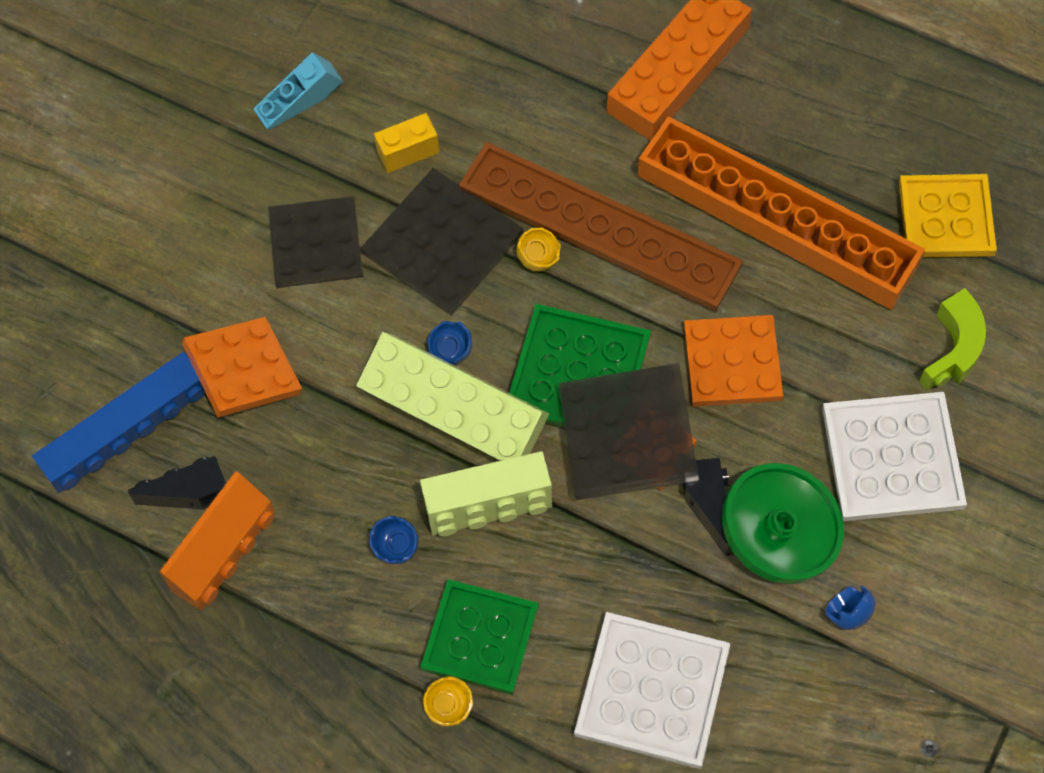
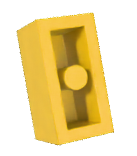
[374,113,440,174]

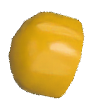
[516,228,561,272]
[423,676,473,727]

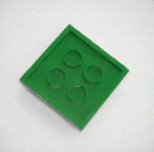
[420,579,539,696]

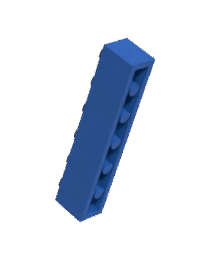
[32,351,205,494]

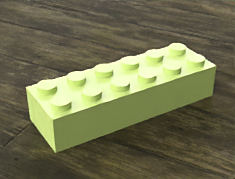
[356,331,549,461]

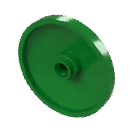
[722,463,844,584]

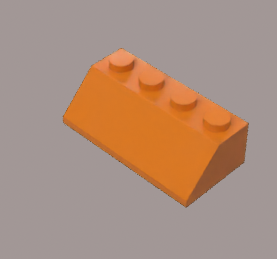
[159,471,275,611]

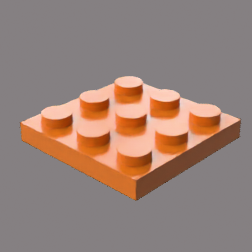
[684,315,783,407]
[182,317,302,417]

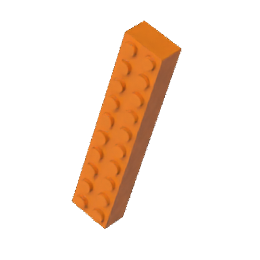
[638,116,925,310]

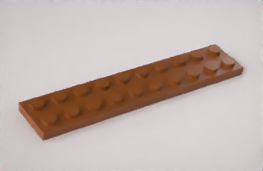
[459,142,743,312]

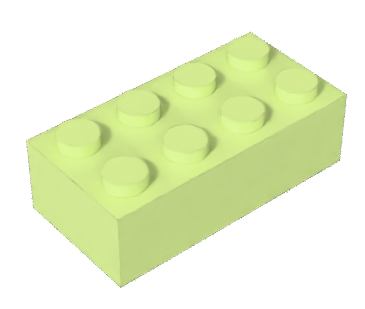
[420,451,552,536]

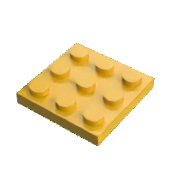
[899,174,997,257]

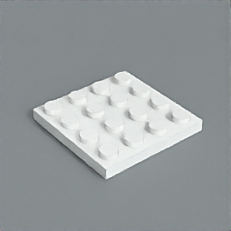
[822,392,967,521]
[574,612,731,769]

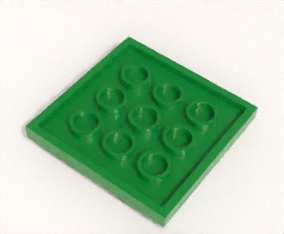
[509,304,651,441]

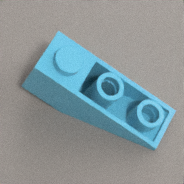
[253,52,343,130]

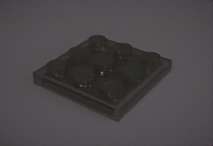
[268,196,364,288]

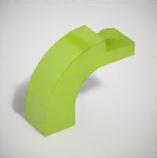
[919,288,986,391]

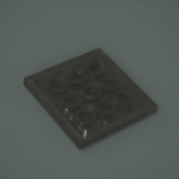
[360,168,523,316]
[559,363,699,500]

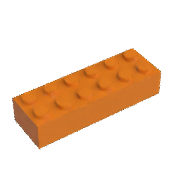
[607,0,752,141]

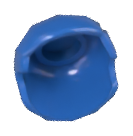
[427,321,473,366]
[369,516,419,564]
[825,585,876,630]

